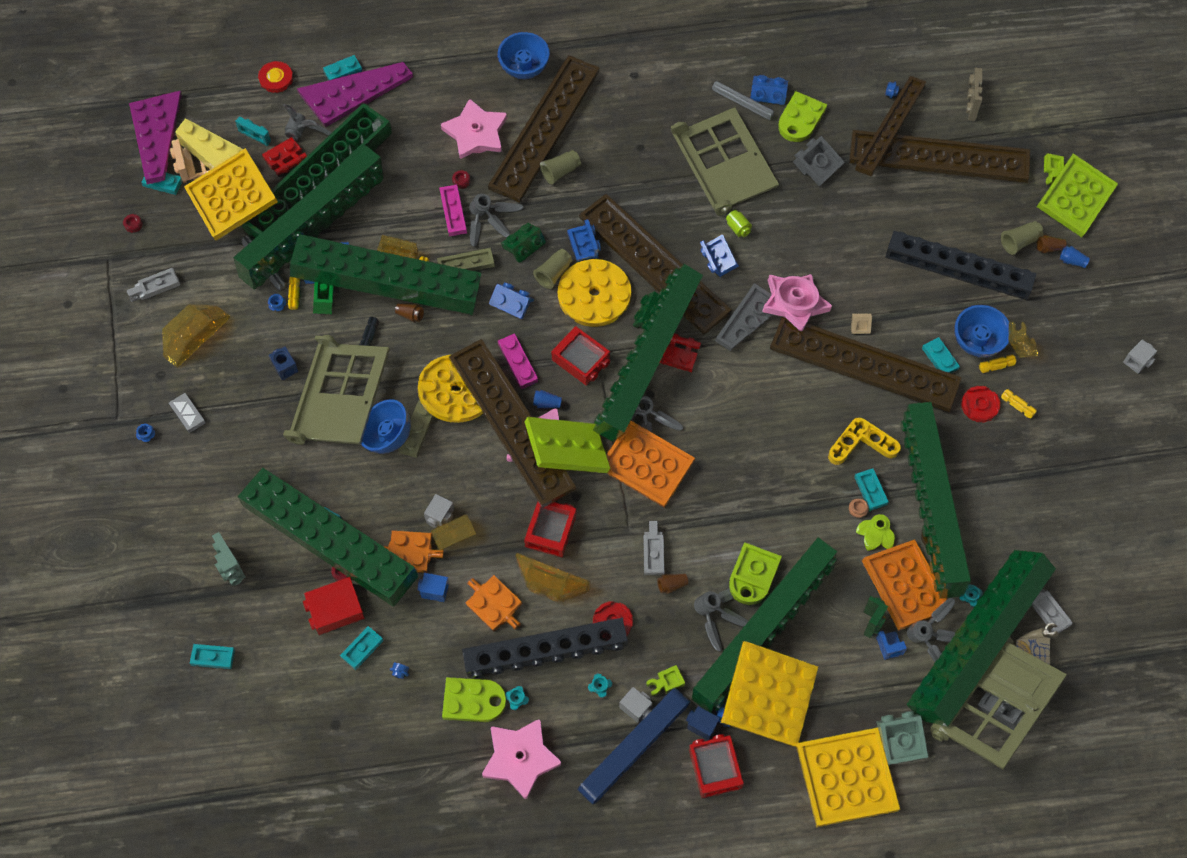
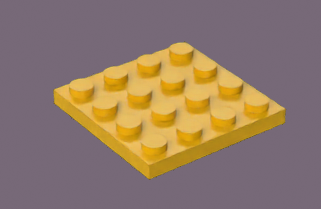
[184,148,278,241]
[721,642,818,747]
[797,728,900,827]

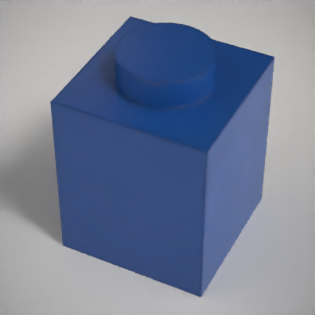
[418,573,449,602]

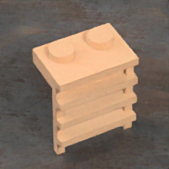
[170,139,210,183]

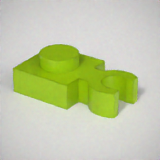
[1044,154,1064,185]
[646,665,685,696]

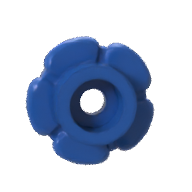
[885,81,899,99]
[268,294,286,311]
[136,424,155,442]
[389,663,409,679]

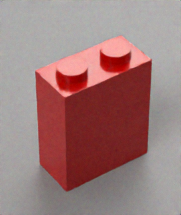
[303,577,365,635]

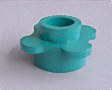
[959,584,983,607]
[588,674,612,698]
[505,686,529,710]

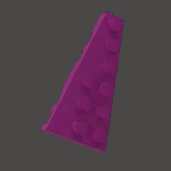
[297,62,413,127]
[129,91,182,185]

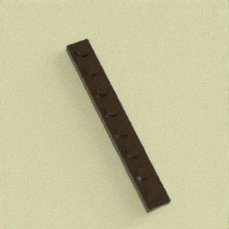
[855,76,926,177]

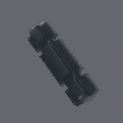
[359,316,379,346]

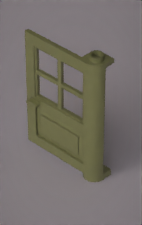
[671,107,779,216]
[283,335,390,445]
[930,637,1067,770]

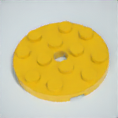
[558,259,631,327]
[418,355,483,423]

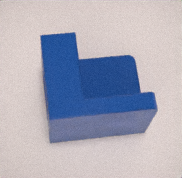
[876,631,907,660]

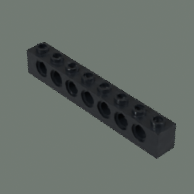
[885,231,1037,300]
[462,617,628,679]

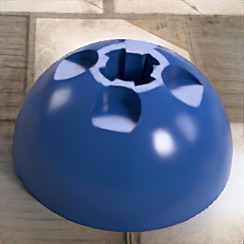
[498,32,549,79]
[954,305,1011,358]
[361,399,411,454]

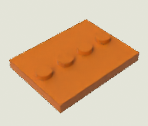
[606,420,695,508]
[862,539,951,631]

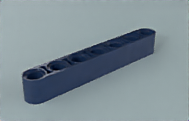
[578,688,691,805]

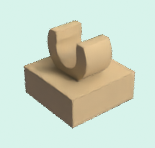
[851,314,872,334]

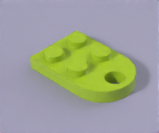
[778,91,827,142]
[729,542,782,605]
[442,677,506,722]

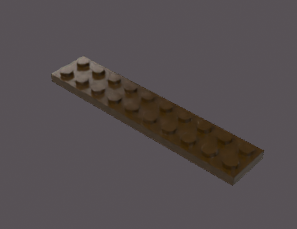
[488,55,599,203]
[849,130,1030,183]
[579,194,731,335]
[770,316,962,412]
[449,339,576,508]

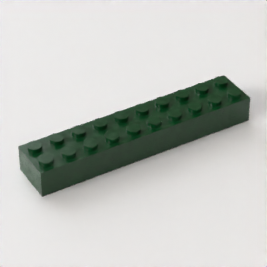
[242,103,392,239]
[233,145,384,290]
[290,234,481,315]
[593,264,703,442]
[901,402,971,599]
[237,467,418,607]
[692,537,837,713]
[906,550,1056,727]

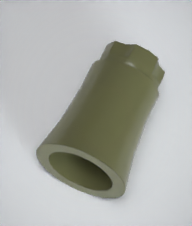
[540,150,581,185]
[1001,221,1044,255]
[533,249,573,289]

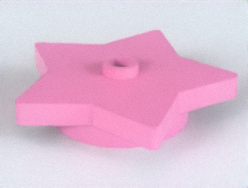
[441,100,507,159]
[763,274,832,331]
[482,720,561,799]

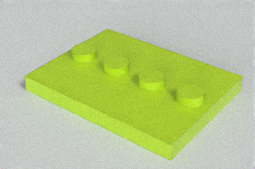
[1037,154,1118,237]
[525,417,610,473]

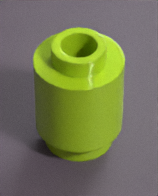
[726,210,752,237]

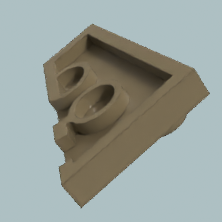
[966,68,982,121]

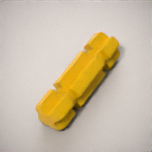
[288,277,300,310]
[979,354,1016,373]
[1001,389,1037,418]

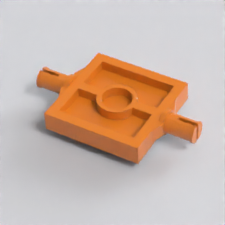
[383,530,444,573]
[465,575,522,632]

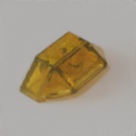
[162,304,230,368]
[515,553,591,602]

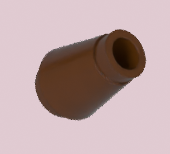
[1037,235,1066,253]
[395,303,424,323]
[657,573,688,594]

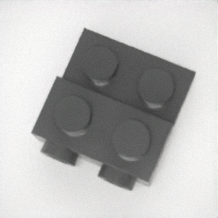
[793,136,845,186]
[978,692,1035,730]

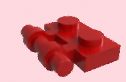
[262,137,307,176]
[660,333,701,372]

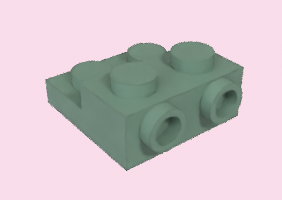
[212,532,245,586]
[876,711,928,765]

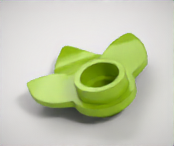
[856,514,895,551]

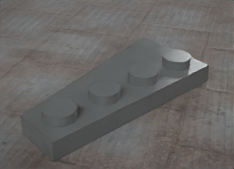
[715,283,774,351]

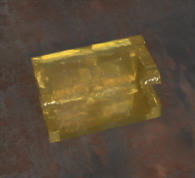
[377,235,418,259]
[1008,322,1038,358]
[431,514,476,551]

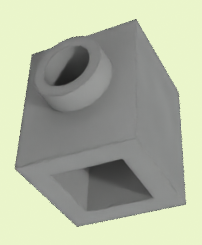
[1123,340,1157,374]
[424,494,454,529]
[619,687,652,723]

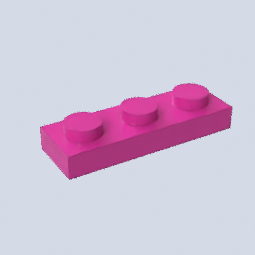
[440,185,467,236]
[498,334,538,389]

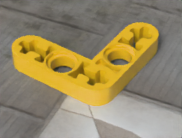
[828,418,900,465]

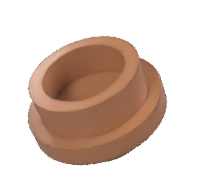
[849,499,869,518]

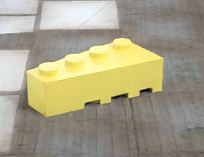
[176,118,243,170]

